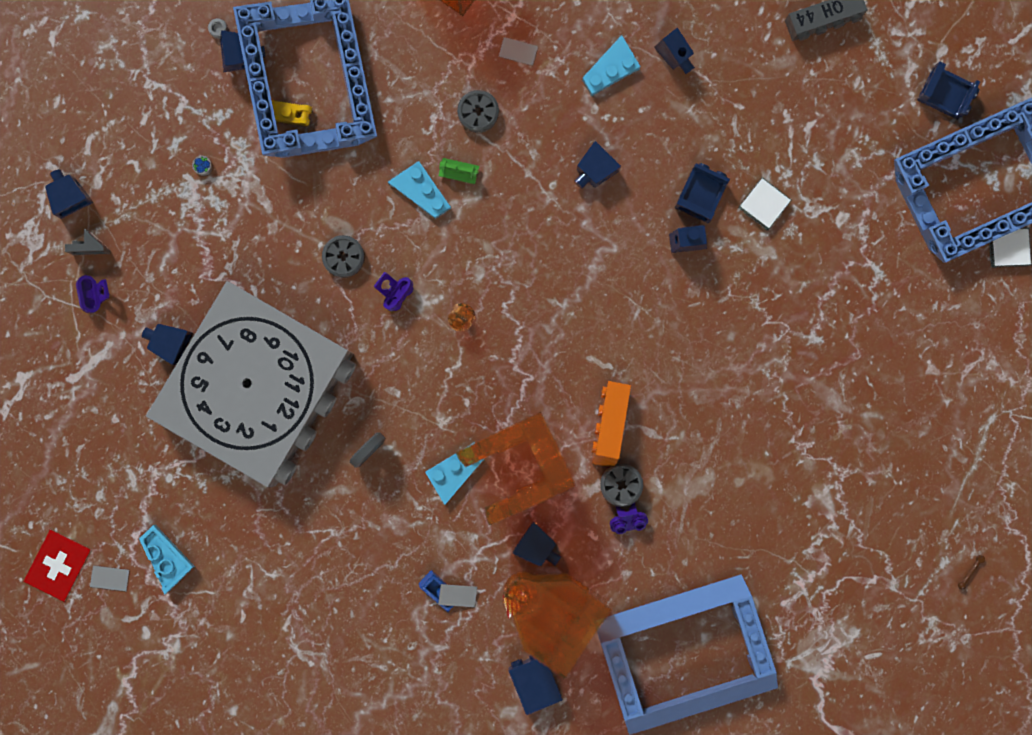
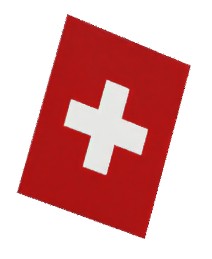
[23,529,91,602]

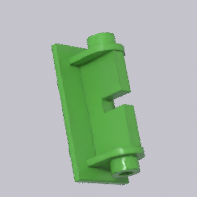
[438,158,479,184]

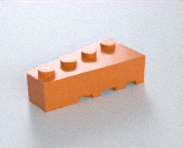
[591,381,631,467]

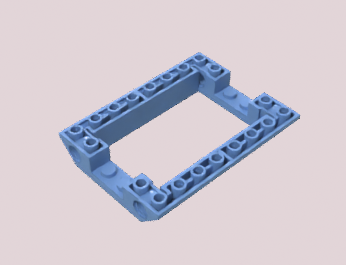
[233,0,377,158]
[894,97,1032,263]
[594,574,778,735]

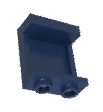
[917,61,980,120]
[674,163,730,224]
[508,652,563,715]

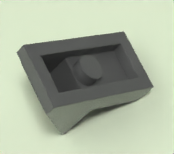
[65,229,110,255]

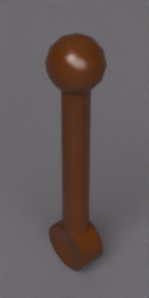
[958,555,985,590]

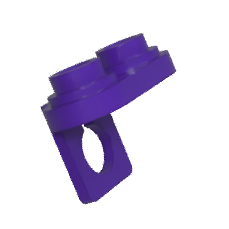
[374,272,414,311]
[76,275,109,314]
[609,503,648,534]

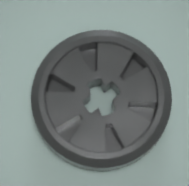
[457,90,499,133]
[322,235,365,278]
[349,432,386,468]
[600,464,643,507]

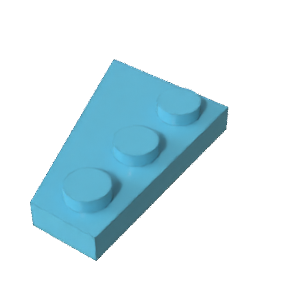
[582,35,640,96]
[388,161,451,219]
[425,442,485,505]
[139,525,195,595]

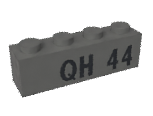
[785,0,867,41]

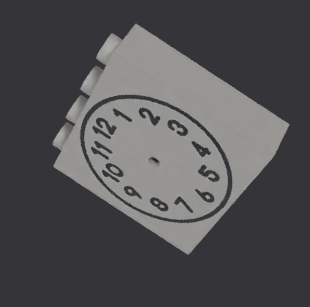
[146,281,356,487]

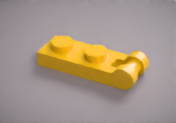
[271,100,312,127]

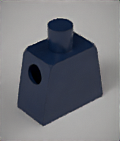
[654,28,695,74]
[220,30,265,72]
[574,141,621,189]
[45,169,93,219]
[669,225,707,253]
[142,324,193,365]
[512,521,561,566]

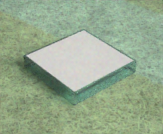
[738,177,792,231]
[990,228,1032,268]

